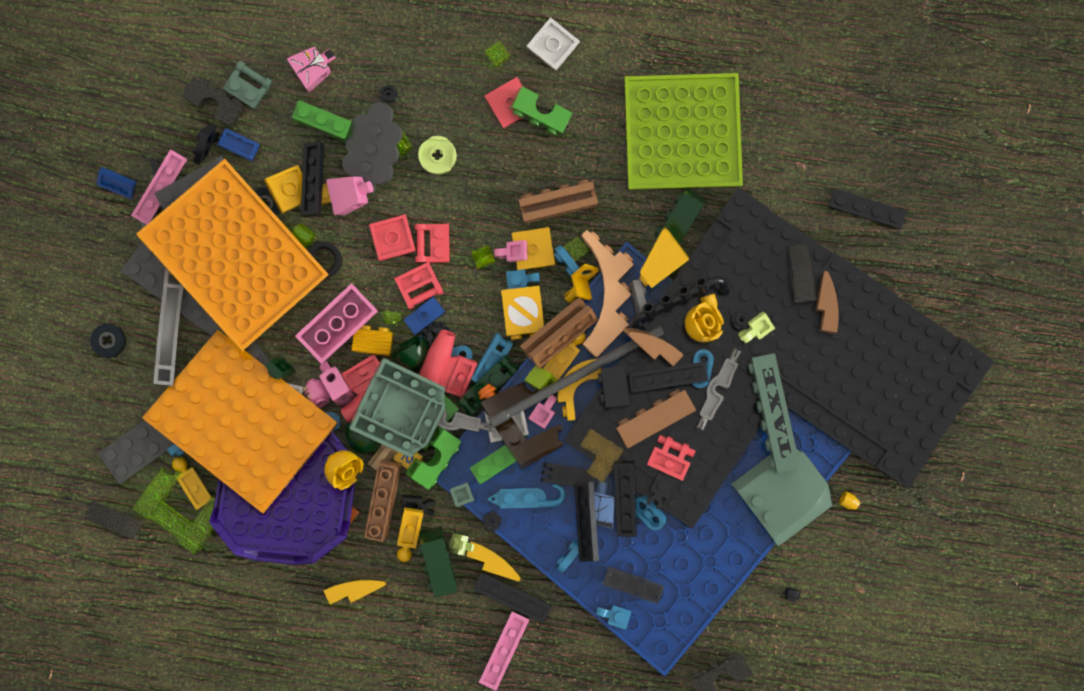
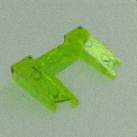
[132,468,216,554]

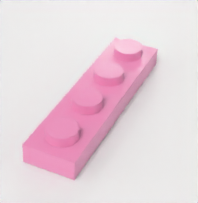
[131,149,187,225]
[479,611,530,691]

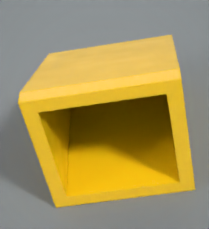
[639,227,689,288]

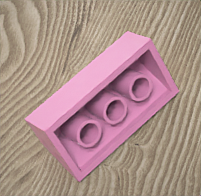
[295,283,378,364]

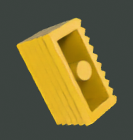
[352,325,394,356]

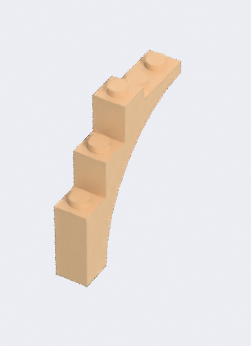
[581,230,634,359]

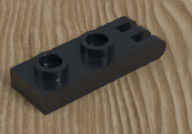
[541,462,595,487]

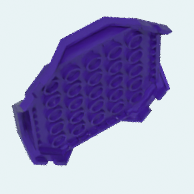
[209,431,356,565]

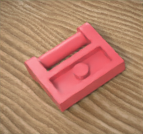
[415,224,450,263]
[394,262,444,310]

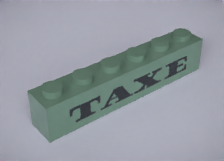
[748,353,800,474]

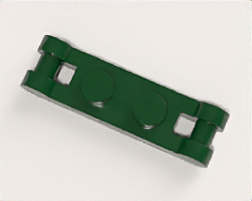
[456,355,519,416]

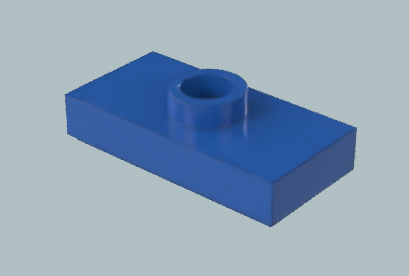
[217,128,260,162]
[96,167,137,199]
[404,297,445,336]

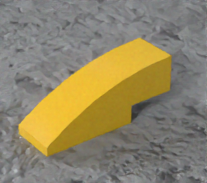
[466,541,521,581]
[324,580,387,605]

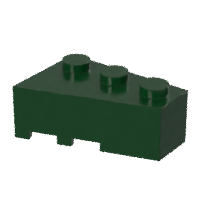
[654,188,707,245]
[417,526,457,598]

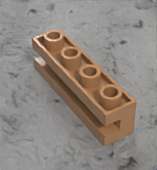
[518,180,598,224]
[520,297,598,369]
[616,389,696,449]
[364,459,402,542]

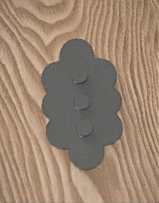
[342,102,403,195]

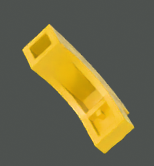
[558,359,601,421]

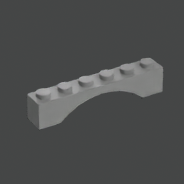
[153,268,183,386]

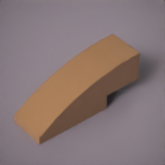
[815,271,839,334]
[623,327,683,366]

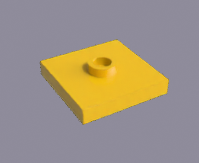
[264,165,303,214]
[512,227,555,270]

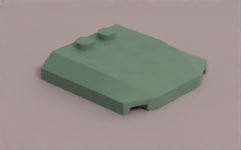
[349,358,445,457]
[731,449,832,546]

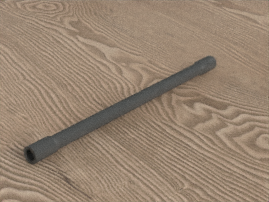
[488,325,664,428]

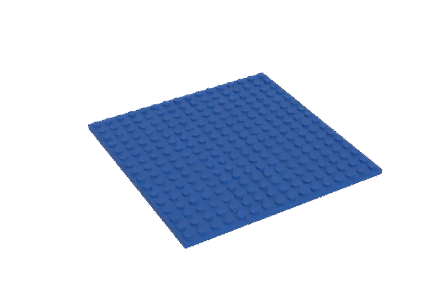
[437,241,851,676]

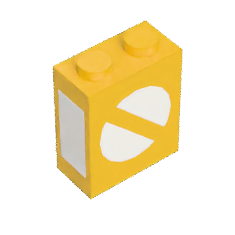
[501,286,544,340]

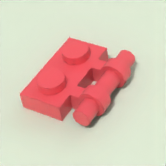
[647,435,696,481]

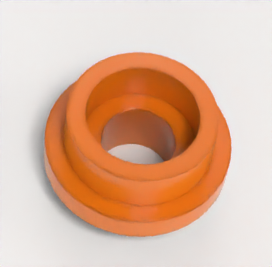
[478,384,496,400]

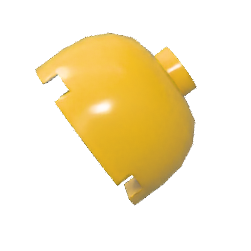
[685,302,724,343]
[324,450,364,490]

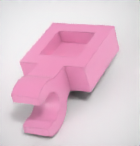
[494,240,527,262]
[528,395,558,429]

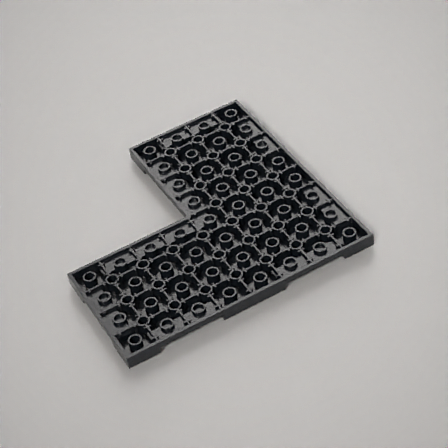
[564,188,994,529]

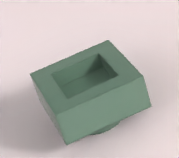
[450,482,475,507]

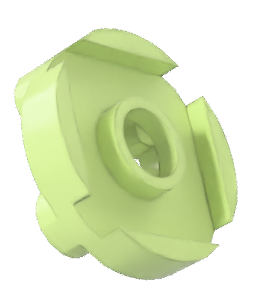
[418,136,457,175]

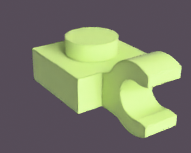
[738,312,775,343]
[449,533,474,556]

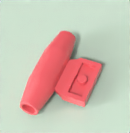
[419,330,477,397]
[340,354,380,423]

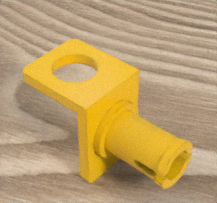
[564,264,599,303]

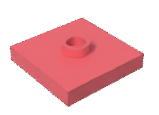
[484,77,524,129]
[369,214,416,261]

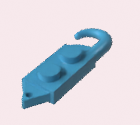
[488,484,566,509]

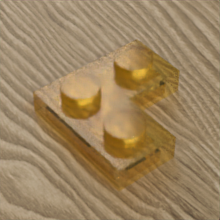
[580,429,624,483]

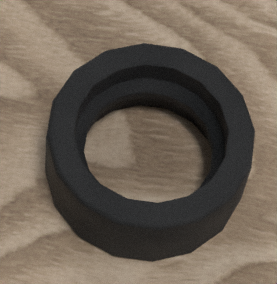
[307,241,342,278]

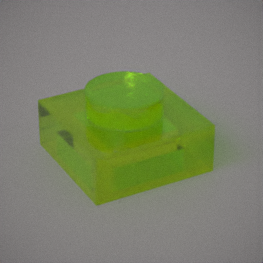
[484,41,511,68]
[563,236,589,262]
[471,245,495,268]
[381,310,403,325]

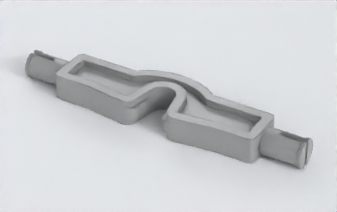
[696,348,741,430]
[438,410,493,432]

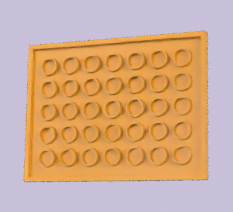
[136,159,329,352]
[142,330,338,514]

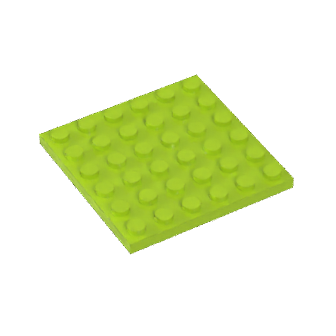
[624,73,743,190]

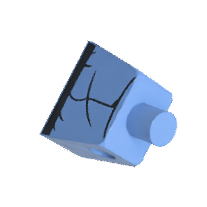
[594,481,615,528]

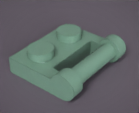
[222,60,273,110]

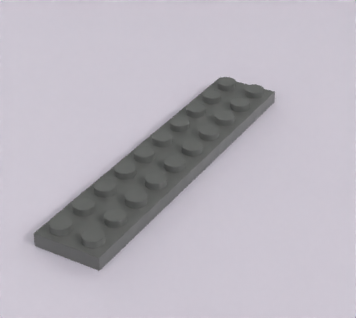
[98,341,270,485]

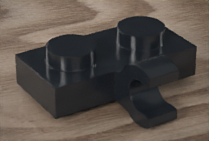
[193,123,219,165]

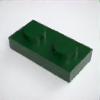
[265,357,295,380]

